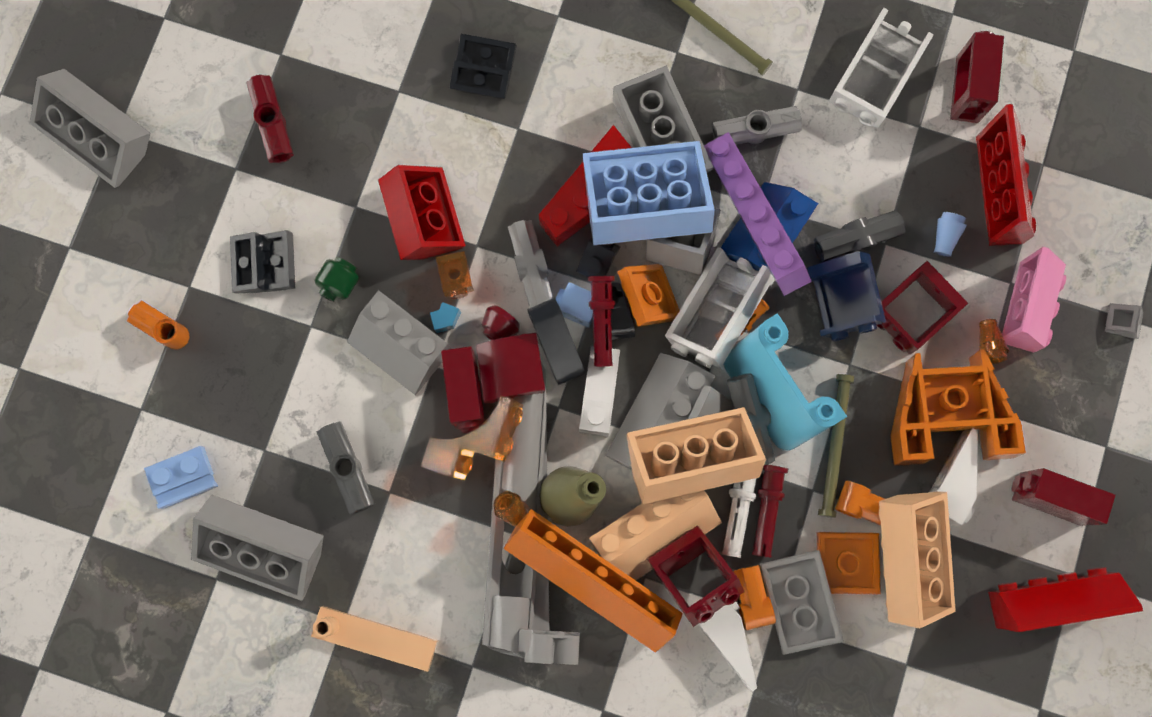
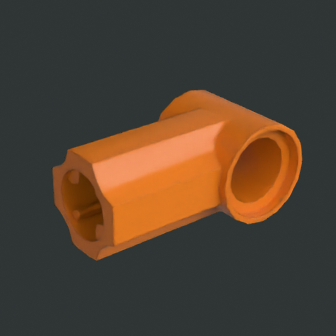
[127,300,189,350]
[835,481,885,526]
[733,565,776,631]

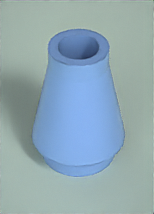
[934,212,967,257]

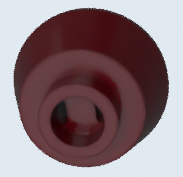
[481,305,520,340]

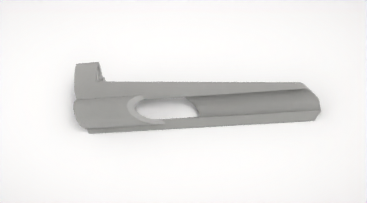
[482,362,580,665]

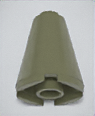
[539,466,606,527]

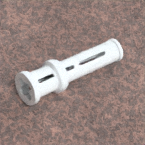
[722,478,756,558]

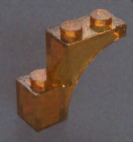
[421,396,524,480]

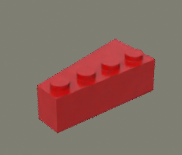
[539,125,632,246]

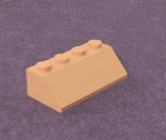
[627,407,766,504]
[589,490,722,580]
[879,492,956,629]

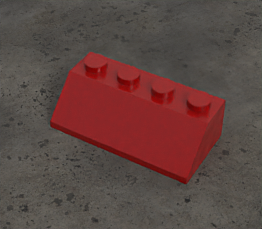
[988,567,1143,632]

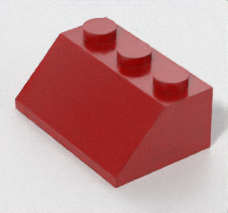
[378,165,466,260]

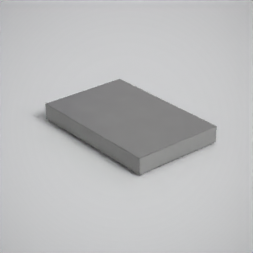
[760,550,844,655]

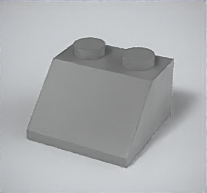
[646,208,721,275]

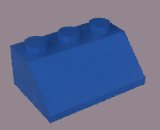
[721,182,819,274]

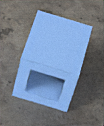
[556,282,593,328]

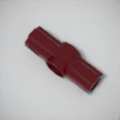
[246,74,294,163]

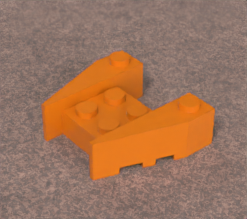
[891,349,1026,466]

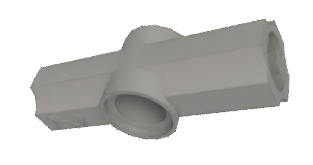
[712,106,802,145]
[508,220,553,308]

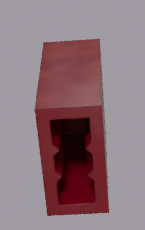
[1011,468,1116,526]

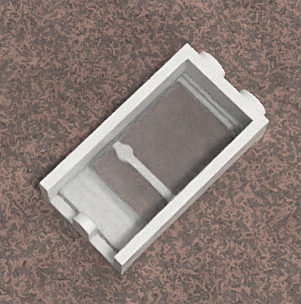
[829,8,934,129]
[665,247,775,369]

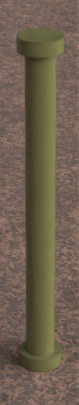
[671,0,773,76]
[818,374,854,518]

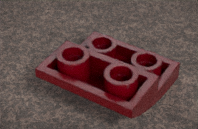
[476,332,545,404]

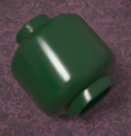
[314,257,359,302]

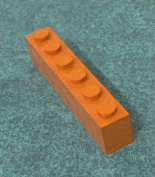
[503,509,683,653]

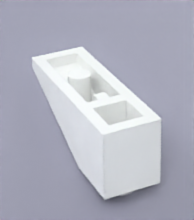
[579,346,620,437]
[930,428,978,526]
[698,602,757,692]

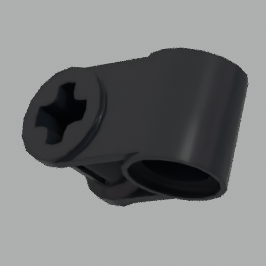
[611,282,635,340]

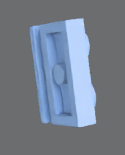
[144,446,218,509]

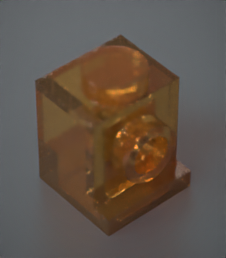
[436,251,474,299]

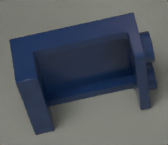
[806,251,886,341]

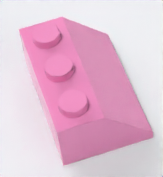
[1000,247,1066,353]

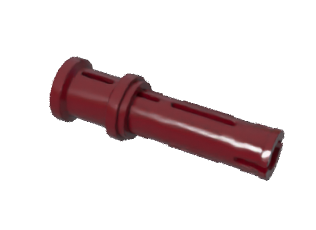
[588,276,615,367]
[752,465,789,558]

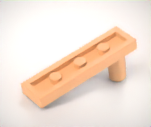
[311,606,438,672]

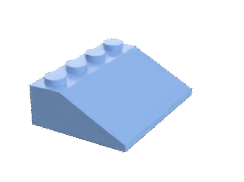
[583,141,715,245]

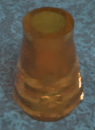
[979,319,1009,364]
[493,491,527,527]

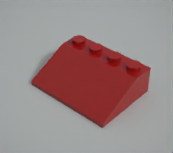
[976,104,1036,246]

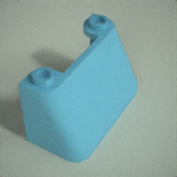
[723,313,847,451]

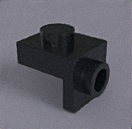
[576,238,621,277]

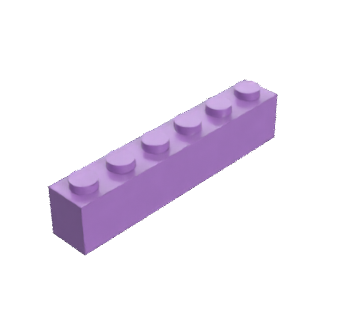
[704,132,811,296]

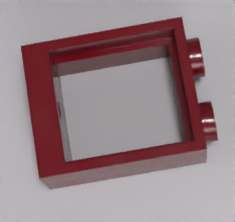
[950,31,1004,123]
[876,261,969,355]
[441,346,486,433]
[647,525,744,627]

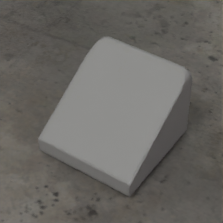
[1105,303,1143,339]

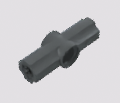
[814,210,905,262]
[727,373,775,465]
[316,421,375,515]

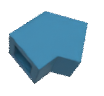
[430,302,461,333]

